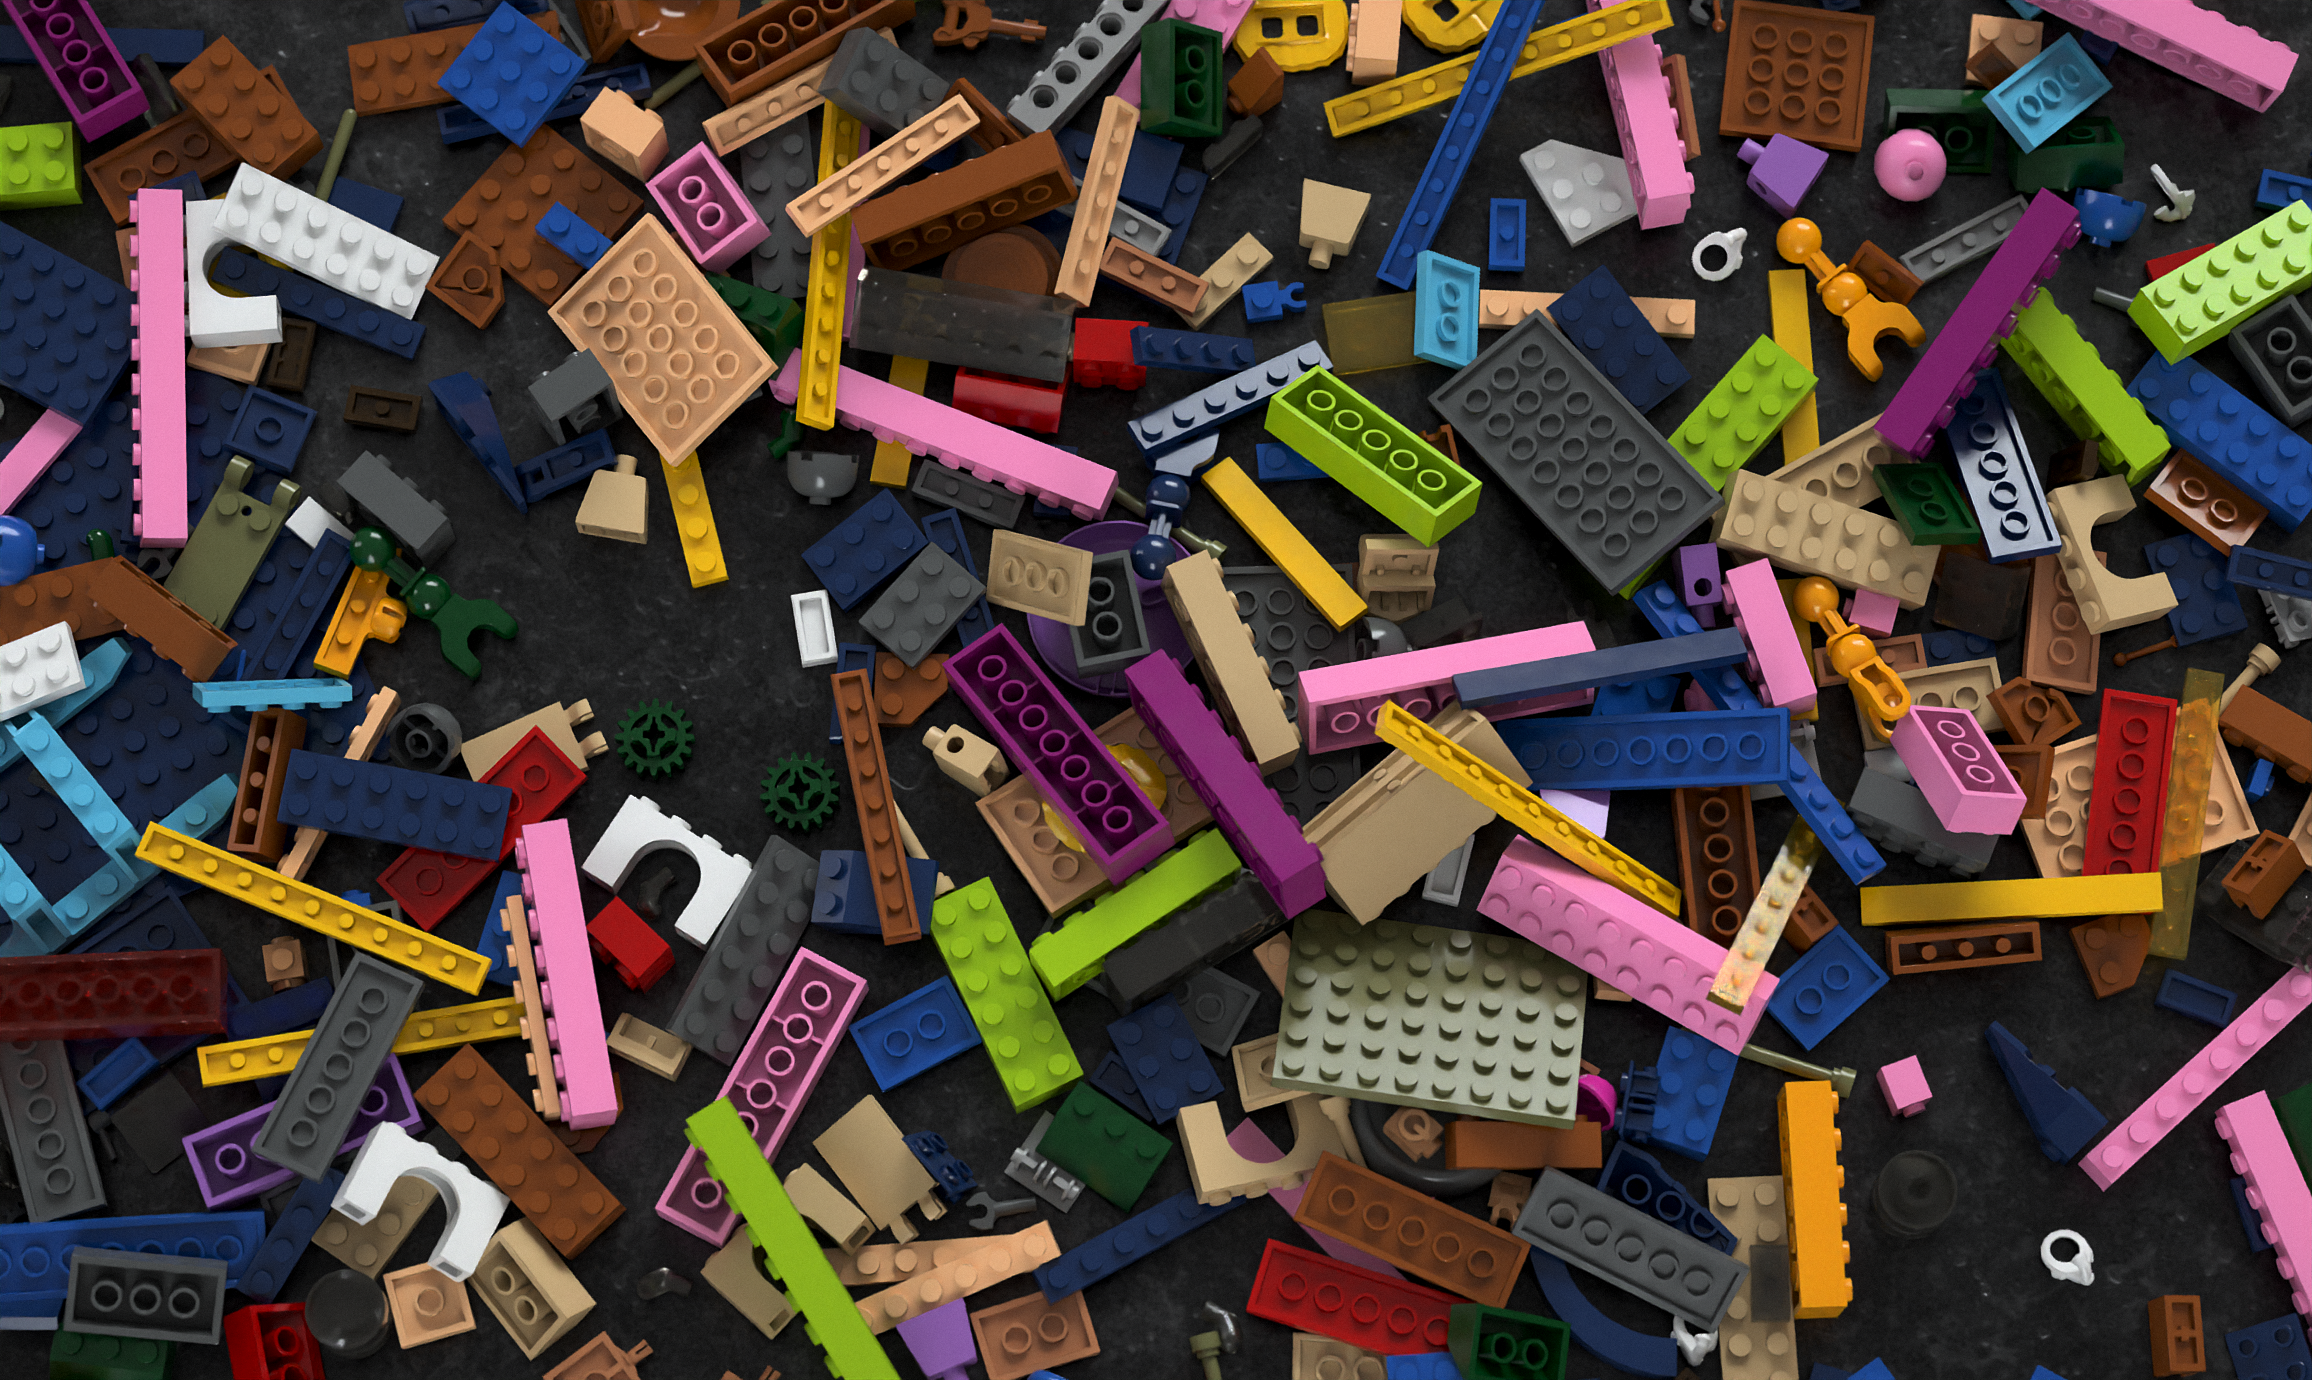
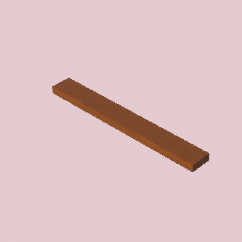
[830,668,922,946]

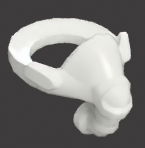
[2150,163,2195,222]
[1692,228,1747,281]
[2041,1230,2094,1285]
[1670,1315,1719,1366]

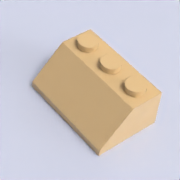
[466,1216,596,1360]

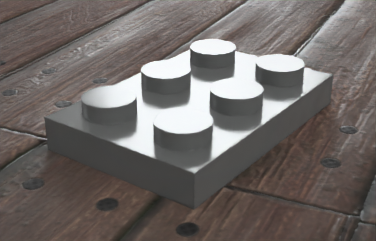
[858,541,987,671]

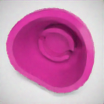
[1576,1074,1618,1132]

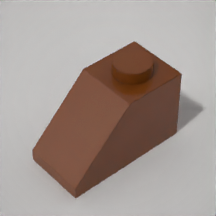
[1226,46,1284,123]

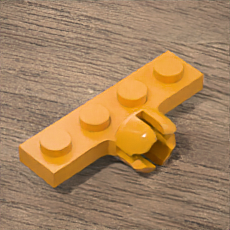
[313,548,408,680]

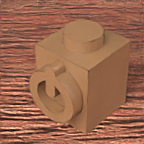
[262,936,311,996]
[1383,1105,1444,1163]

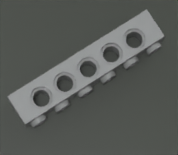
[1006,0,1172,137]

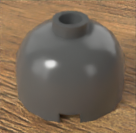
[786,451,859,505]
[1355,617,1412,662]
[386,702,462,775]

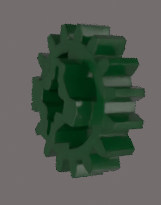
[615,698,696,780]
[760,752,840,833]

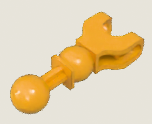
[1776,218,1927,382]
[1792,576,1911,744]

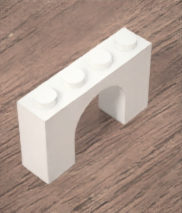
[183,199,283,349]
[581,794,754,952]
[331,1121,510,1283]

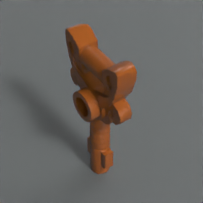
[932,0,1047,50]

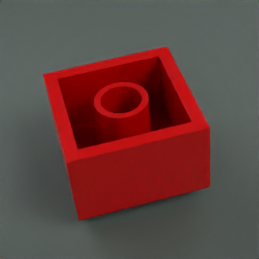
[1073,318,1149,390]
[586,896,676,994]

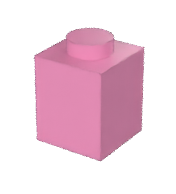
[1841,588,1900,640]
[1876,1055,1933,1118]

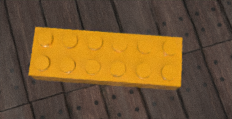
[1776,1080,1853,1319]

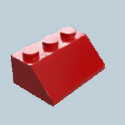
[952,345,1073,434]
[223,1302,325,1380]

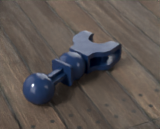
[1130,427,1220,581]

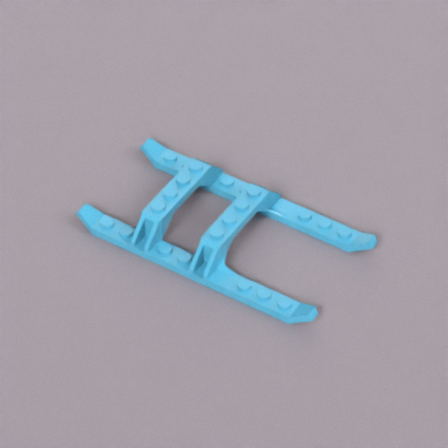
[0,637,240,998]

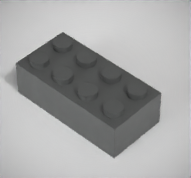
[1845,767,2000,882]
[64,1247,229,1344]

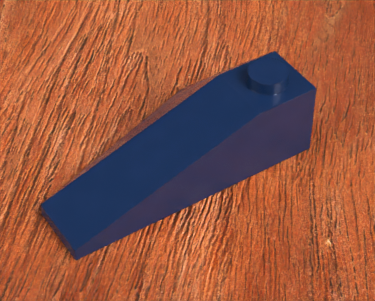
[428,371,529,515]
[1984,1021,2109,1165]
[1590,1139,1738,1256]

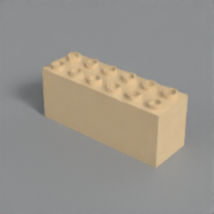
[1302,698,1533,926]

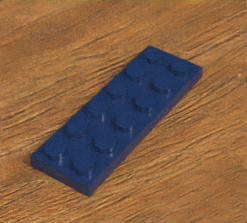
[1941,367,2062,565]
[277,748,513,863]

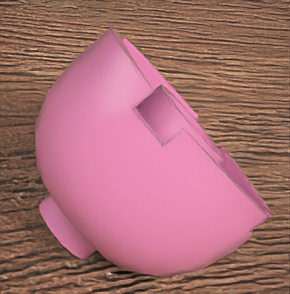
[1874,129,1946,201]

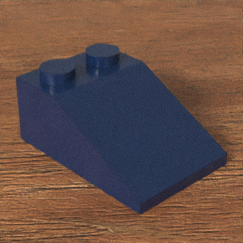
[811,850,940,934]

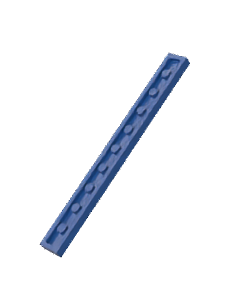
[1376,0,1546,292]
[1632,579,1887,885]

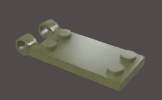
[163,455,302,632]

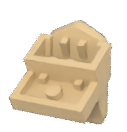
[1357,534,1439,627]

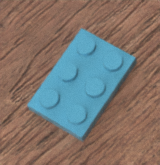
[1414,250,1480,371]

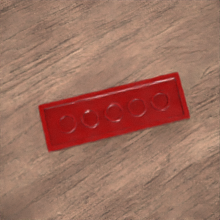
[2080,688,2178,916]
[376,725,589,934]
[1246,1238,1475,1356]

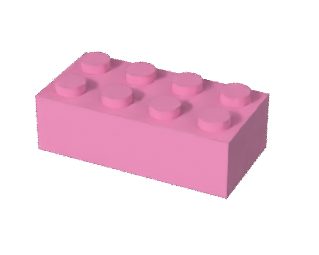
[1721,558,1817,717]
[1890,705,2027,835]

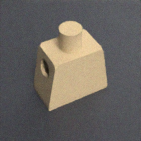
[1299,179,1371,269]
[575,454,649,544]
[923,724,1010,798]

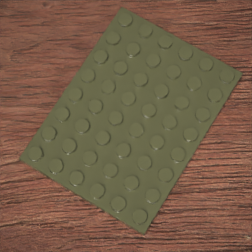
[1271,908,1588,1130]

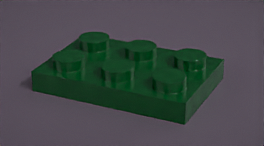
[1871,462,1982,546]

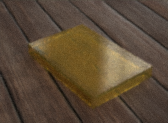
[1322,291,1432,376]

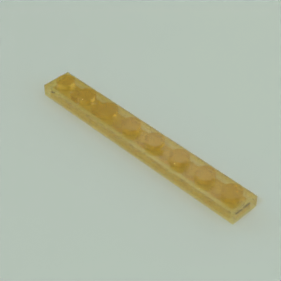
[2147,668,2225,960]
[1706,798,1846,1016]

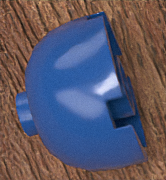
[2073,188,2147,248]
[0,515,45,586]

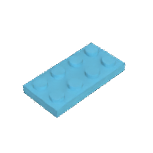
[1982,32,2113,154]
[192,677,352,713]

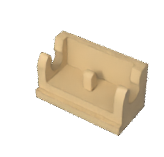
[606,1013,693,1082]

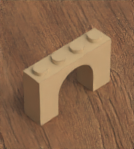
[2045,474,2179,635]
[1176,1093,1348,1206]
[701,1162,876,1340]

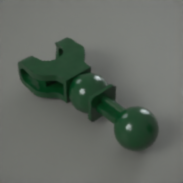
[349,525,519,680]

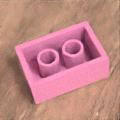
[645,141,772,274]

